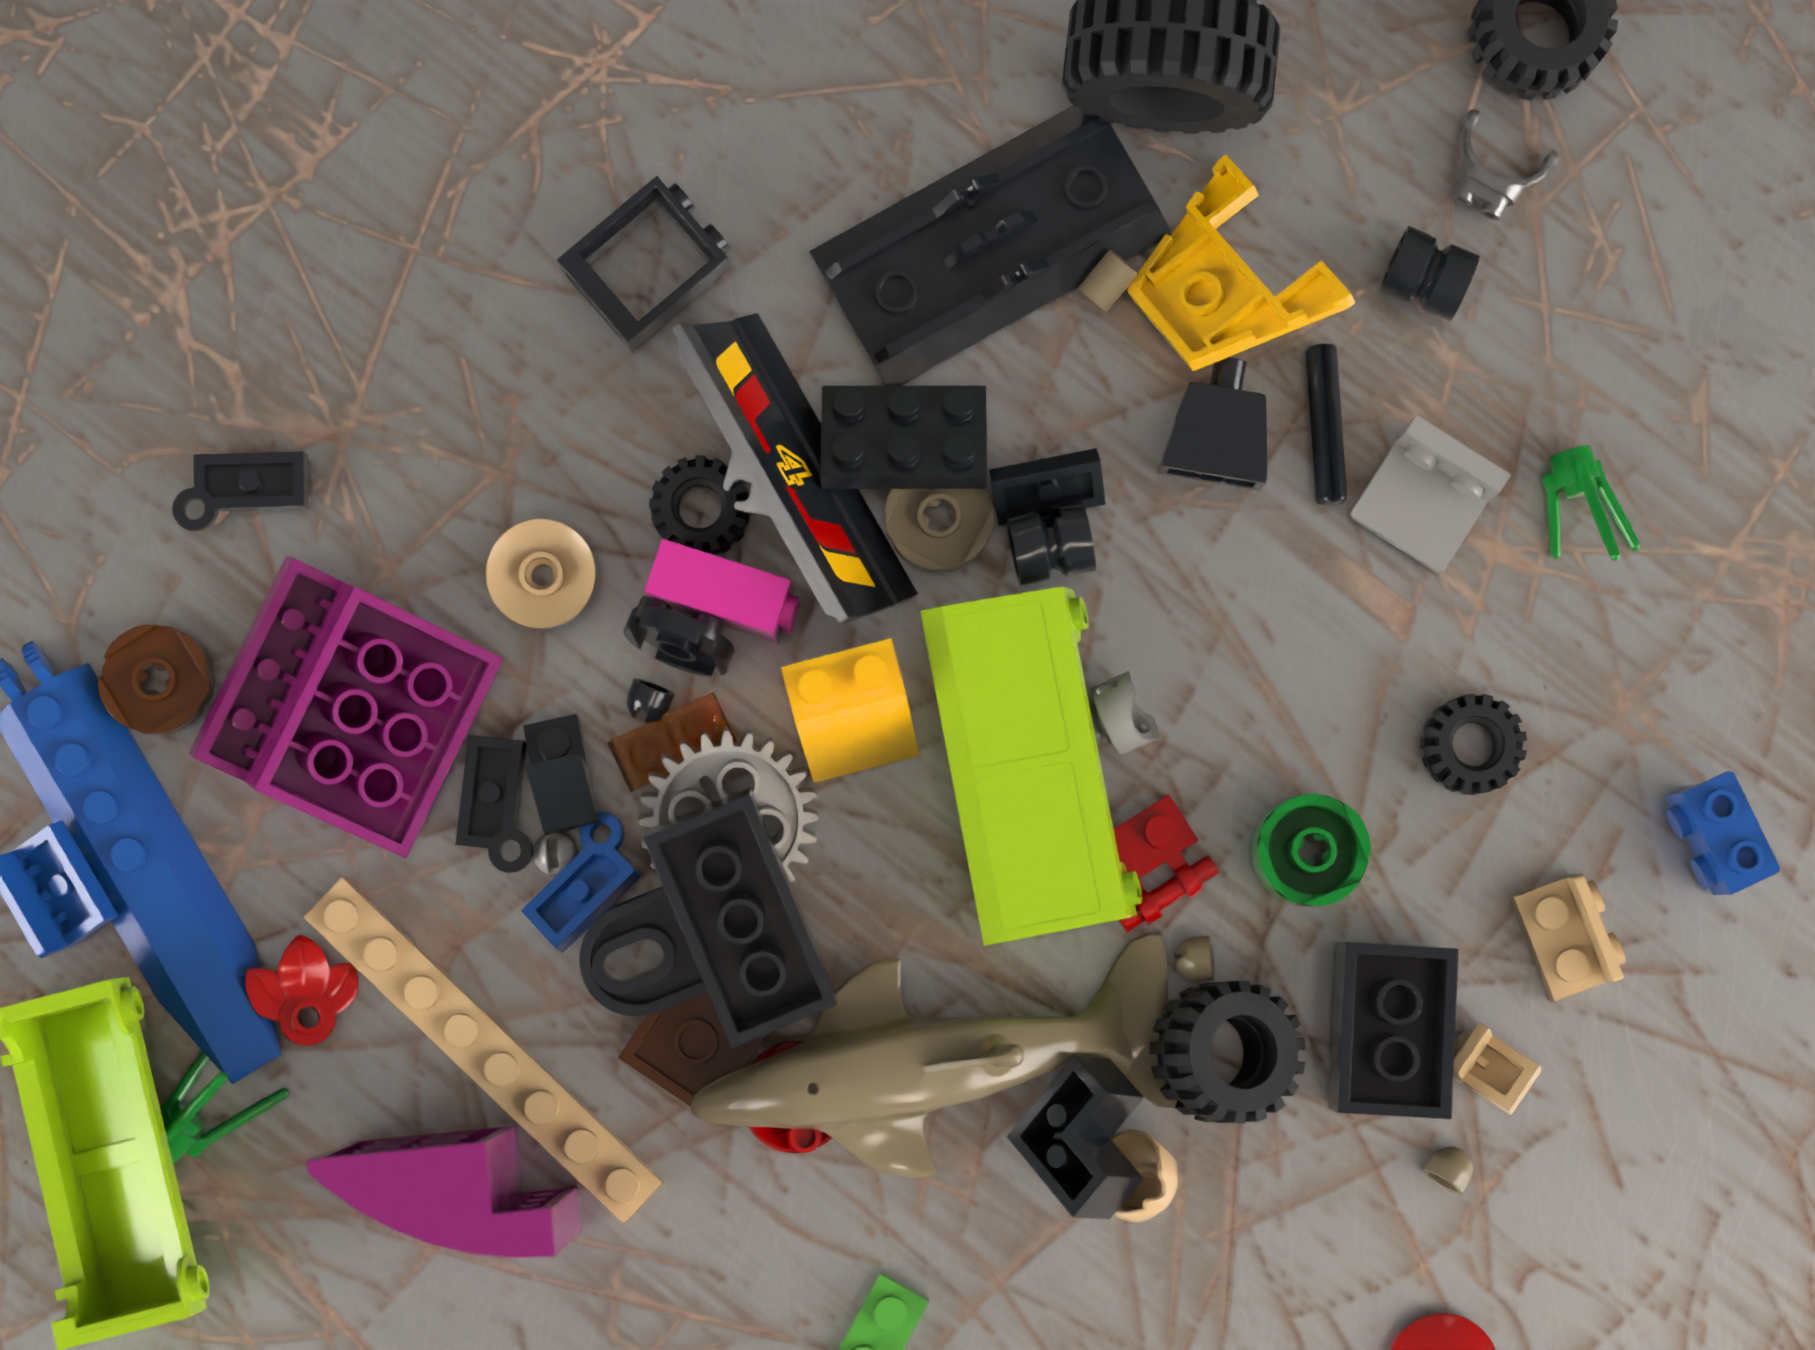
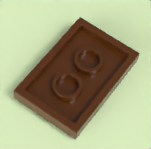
[618,992,769,1107]

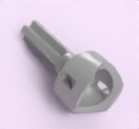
[1090,671,1160,755]

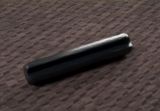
[1306,343,1347,505]

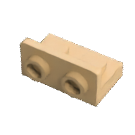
[1510,874,1626,1001]

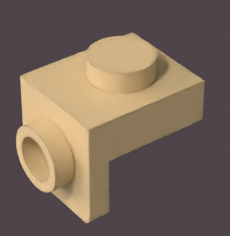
[1453,1022,1542,1116]

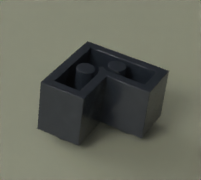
[1006,1054,1144,1219]

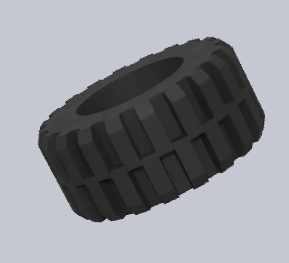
[1062,0,1280,134]

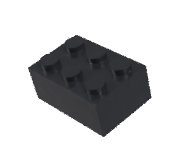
[1328,941,1459,1119]

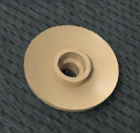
[485,519,596,629]

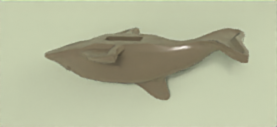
[691,933,1178,1178]

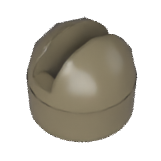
[1174,935,1215,981]
[1423,1147,1473,1195]

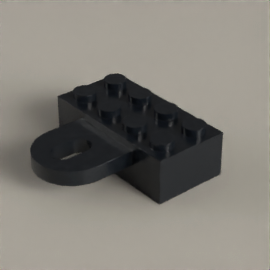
[579,788,837,1048]

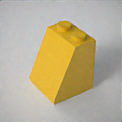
[781,638,920,783]

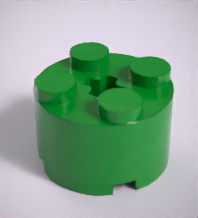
[1251,793,1371,906]

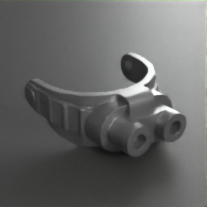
[1452,109,1559,221]

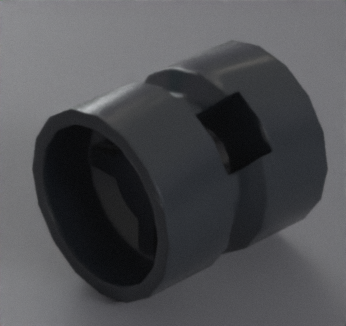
[1380,225,1480,321]
[1006,501,1096,586]

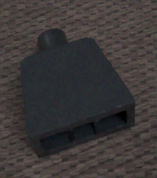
[1158,357,1267,491]

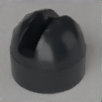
[626,678,675,724]

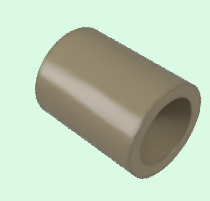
[1078,249,1139,312]

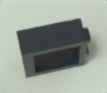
[556,176,731,353]

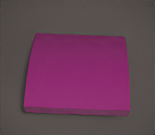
[189,555,504,858]
[307,1125,582,1258]

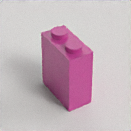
[644,538,801,644]

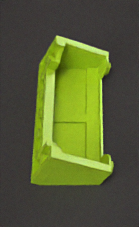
[920,586,1142,946]
[0,977,210,1350]

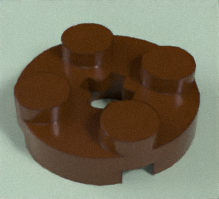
[98,625,215,735]

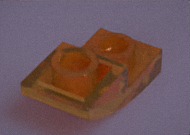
[607,692,737,793]

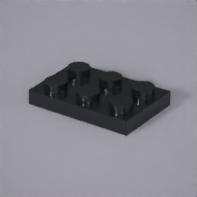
[820,386,987,489]

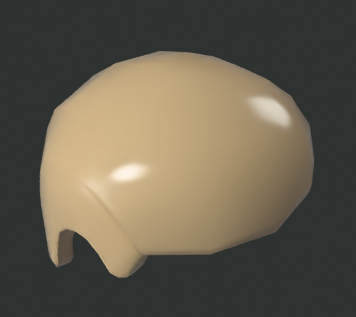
[1110,1129,1178,1222]

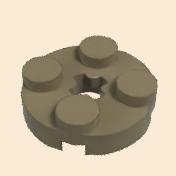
[885,489,994,572]

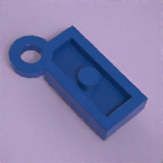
[521,811,642,953]

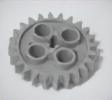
[638,727,819,882]

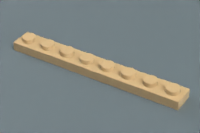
[303,877,664,1224]

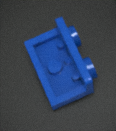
[1665,771,1780,895]
[0,820,118,958]

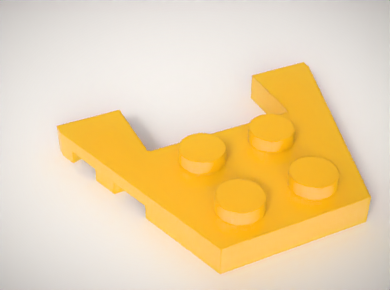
[1126,154,1355,371]

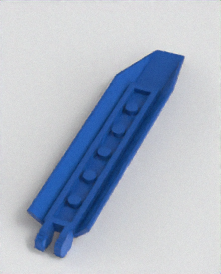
[0,640,281,1084]

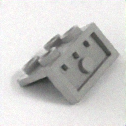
[1350,415,1511,573]

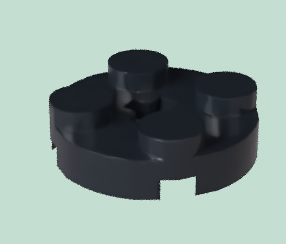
[623,596,735,676]

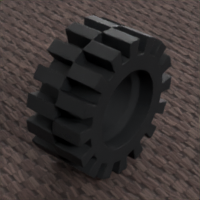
[649,455,750,555]
[1420,694,1527,795]

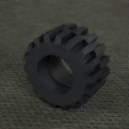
[1469,0,1618,101]
[1149,981,1306,1124]

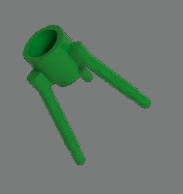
[1542,445,1640,561]
[160,1051,289,1163]

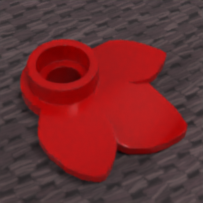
[245,935,358,1047]

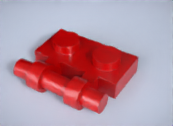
[1113,794,1219,933]

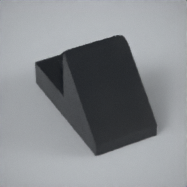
[523,714,600,835]

